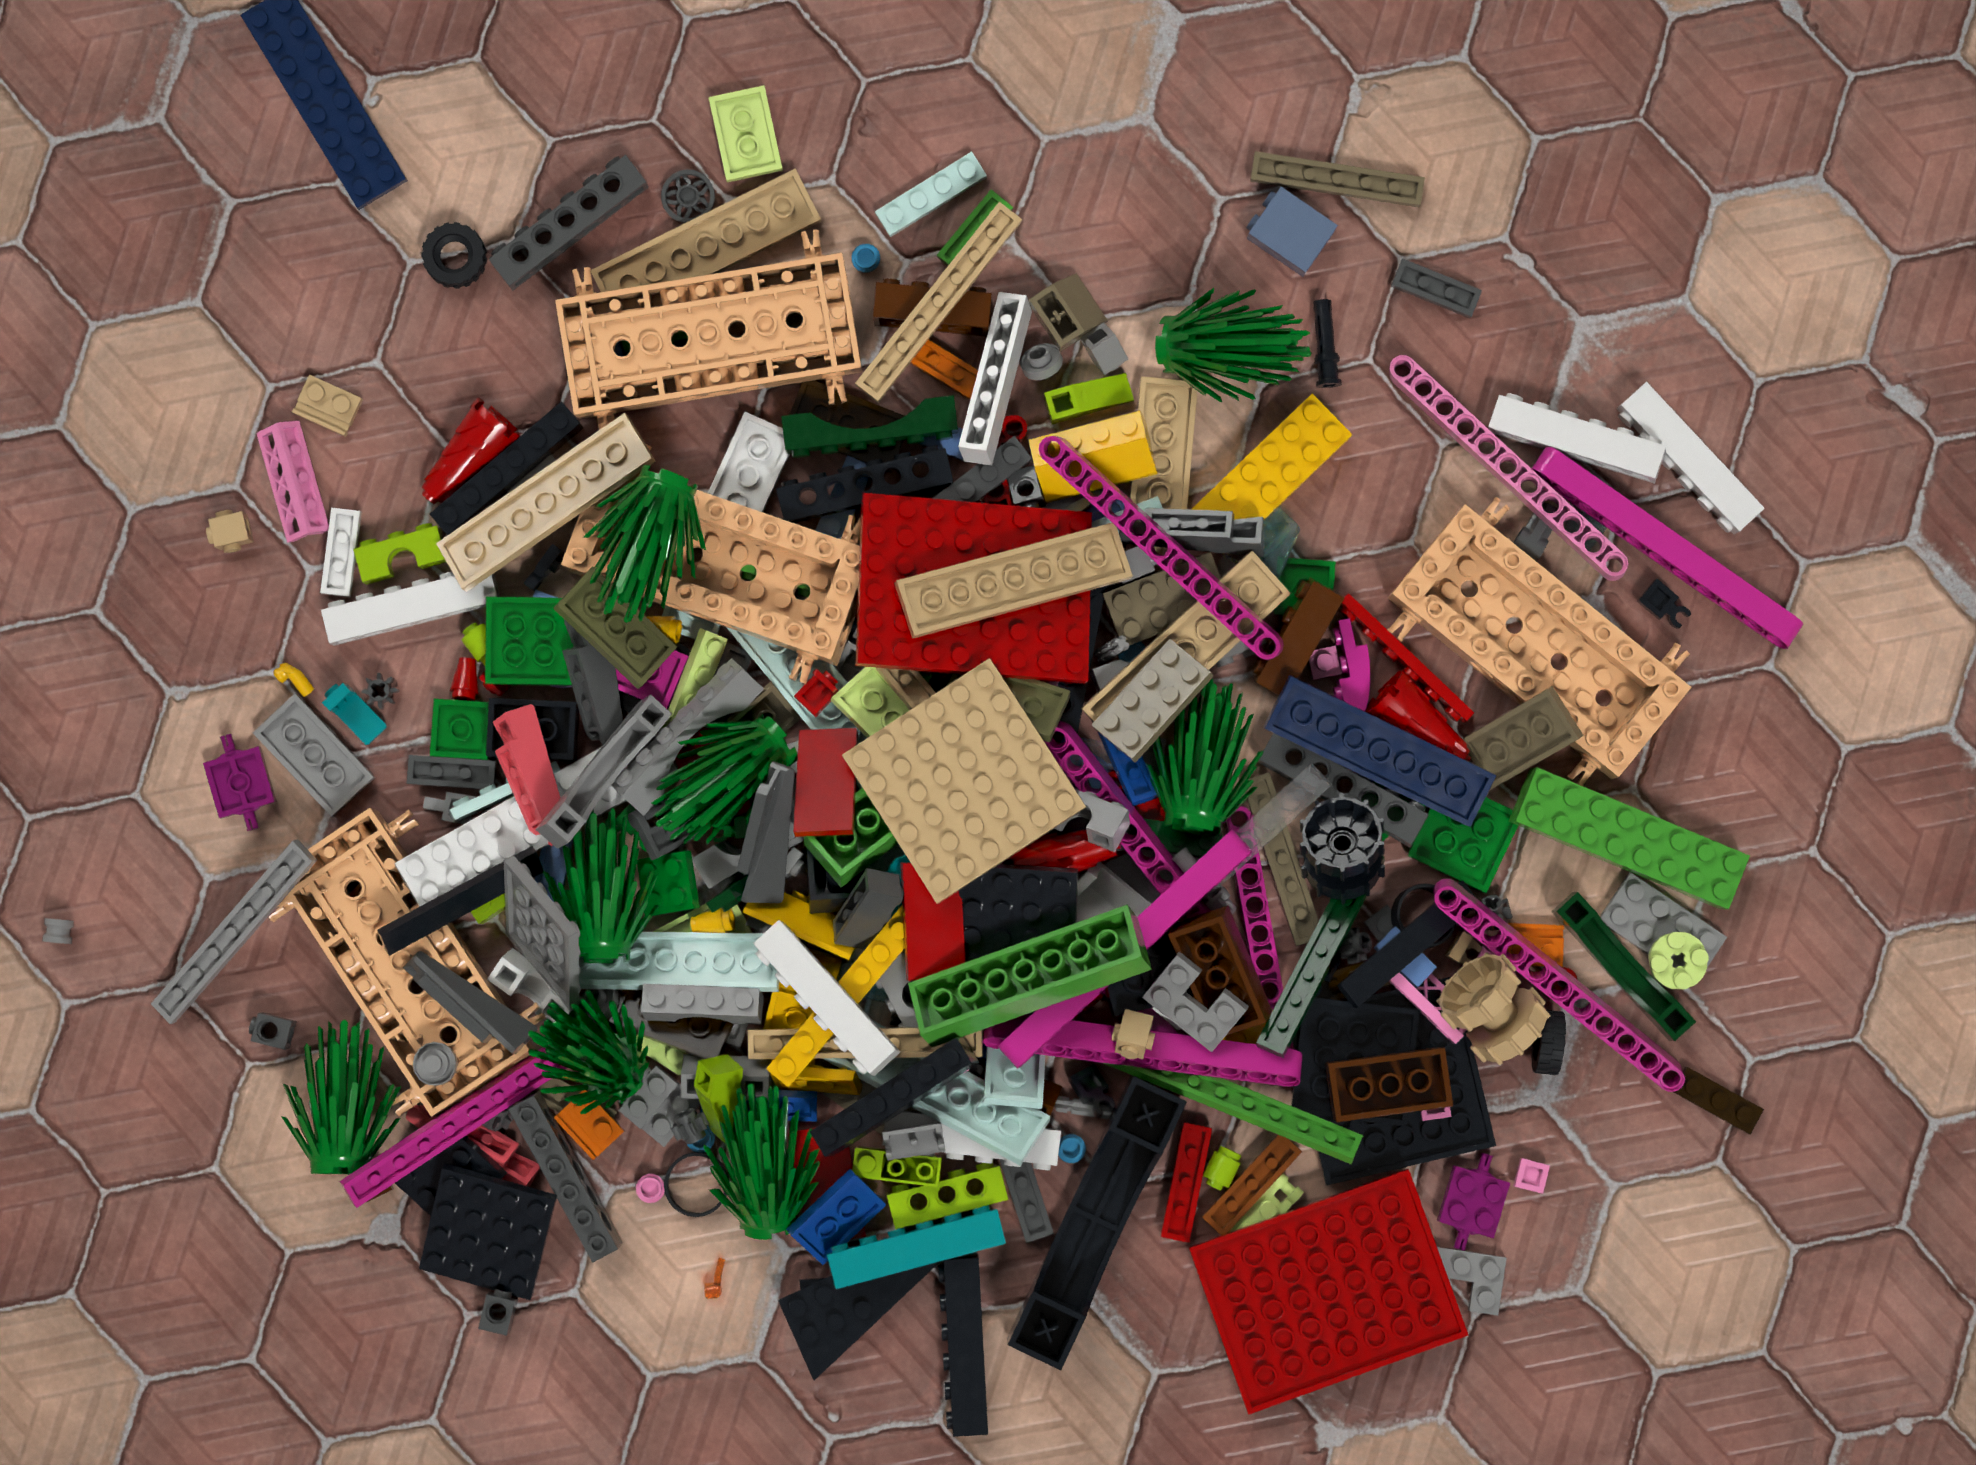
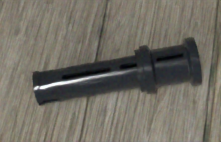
[1313,299,1342,388]

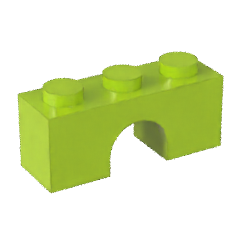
[353,523,447,585]

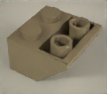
[1029,273,1108,352]

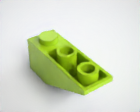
[1044,373,1134,425]
[694,1054,743,1143]
[852,1146,942,1187]

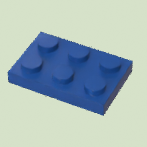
[786,1169,887,1265]

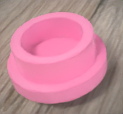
[636,1174,665,1203]

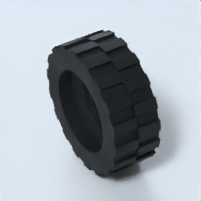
[421,222,487,289]
[1531,1010,1566,1075]

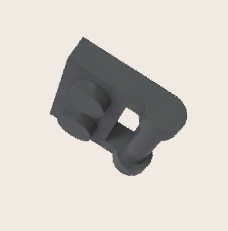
[628,797,697,860]

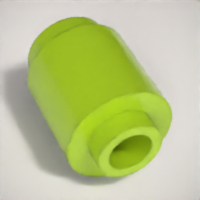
[461,622,486,666]
[1203,1145,1241,1191]

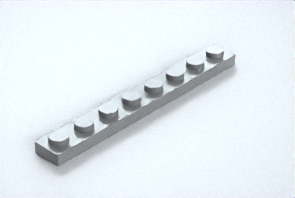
[151,839,317,1024]

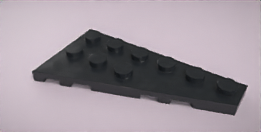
[778,1261,941,1381]

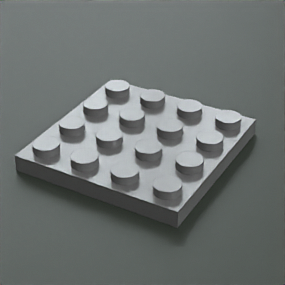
[504,855,581,1010]

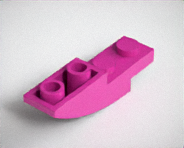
[1333,618,1370,711]

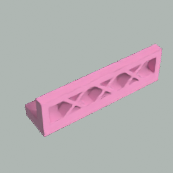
[256,421,329,543]
[1389,972,1467,1044]

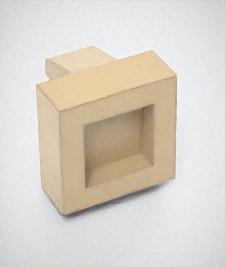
[1444,931,1482,964]

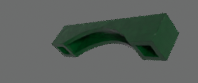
[781,395,958,458]
[1551,892,1696,1041]

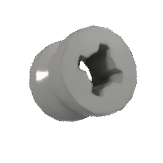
[42,918,74,944]

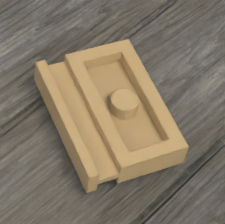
[292,375,363,437]

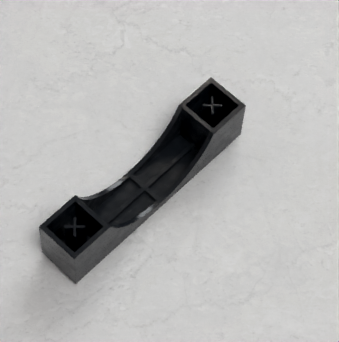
[1007,1075,1187,1370]

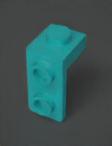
[322,683,387,745]

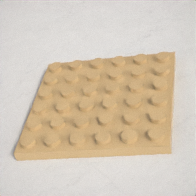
[842,658,1086,904]

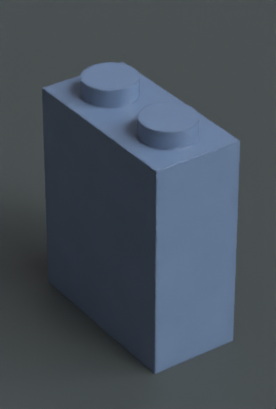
[1246,187,1338,277]

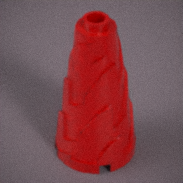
[422,398,521,505]
[1366,670,1471,761]
[1006,829,1121,872]

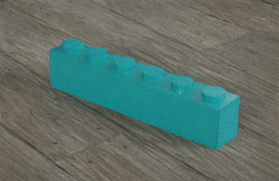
[826,1205,1006,1289]

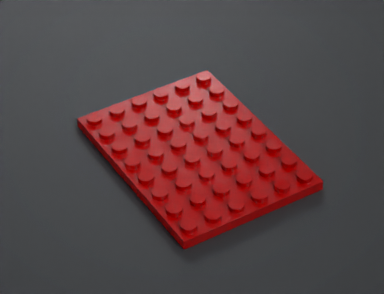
[855,493,1092,684]
[1188,1169,1469,1415]

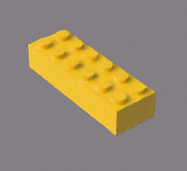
[1191,393,1352,558]

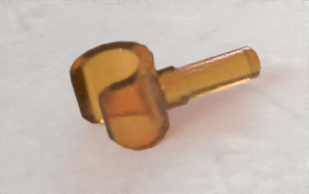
[704,1258,725,1299]

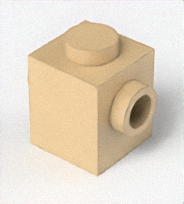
[206,510,254,553]
[1111,1009,1156,1059]

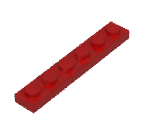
[1340,593,1474,723]

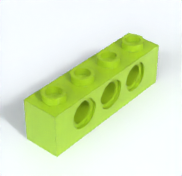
[887,1161,1008,1229]

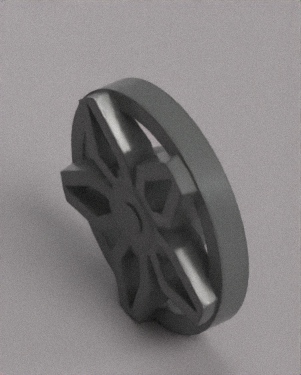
[661,169,715,223]

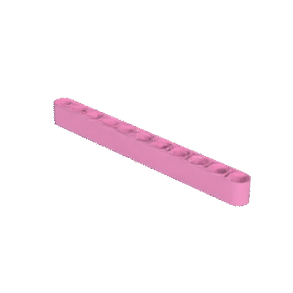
[1389,355,1628,581]

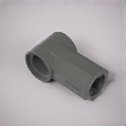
[1513,502,1558,562]

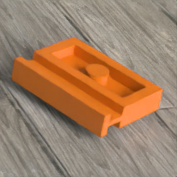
[1507,923,1564,967]
[554,1090,625,1160]

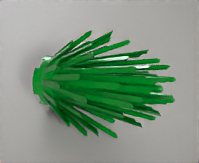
[1155,288,1312,402]
[584,465,706,623]
[1145,679,1264,836]
[650,714,798,845]
[543,808,660,963]
[528,990,649,1114]
[281,1020,401,1175]
[703,1083,820,1240]

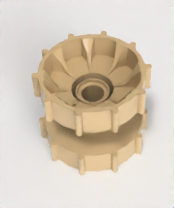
[1436,952,1551,1065]

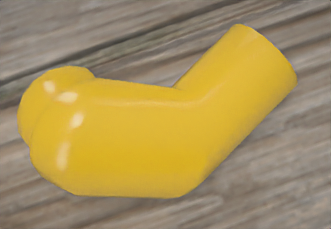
[273,663,315,697]

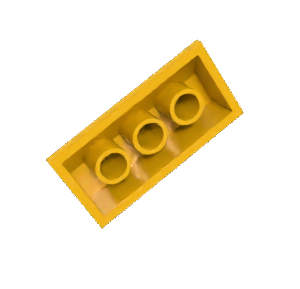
[1029,410,1158,503]
[743,890,856,961]

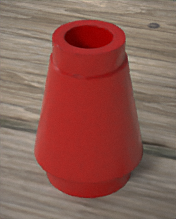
[450,657,478,701]

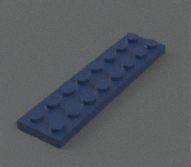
[240,0,408,210]
[1263,675,1497,827]

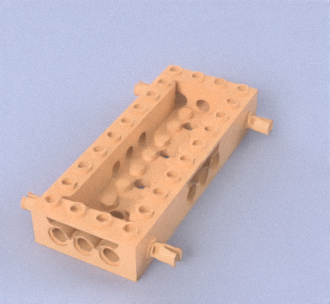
[555,230,863,430]
[561,444,861,684]
[1387,497,1692,786]
[269,808,546,1117]

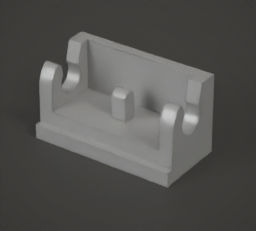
[882,1122,945,1160]

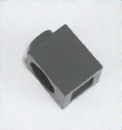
[1008,465,1046,508]
[249,1012,297,1050]
[478,1289,518,1336]

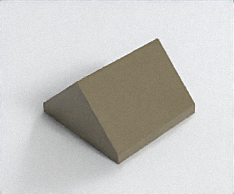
[727,682,801,732]

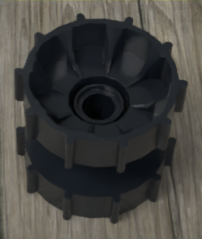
[1300,793,1385,904]

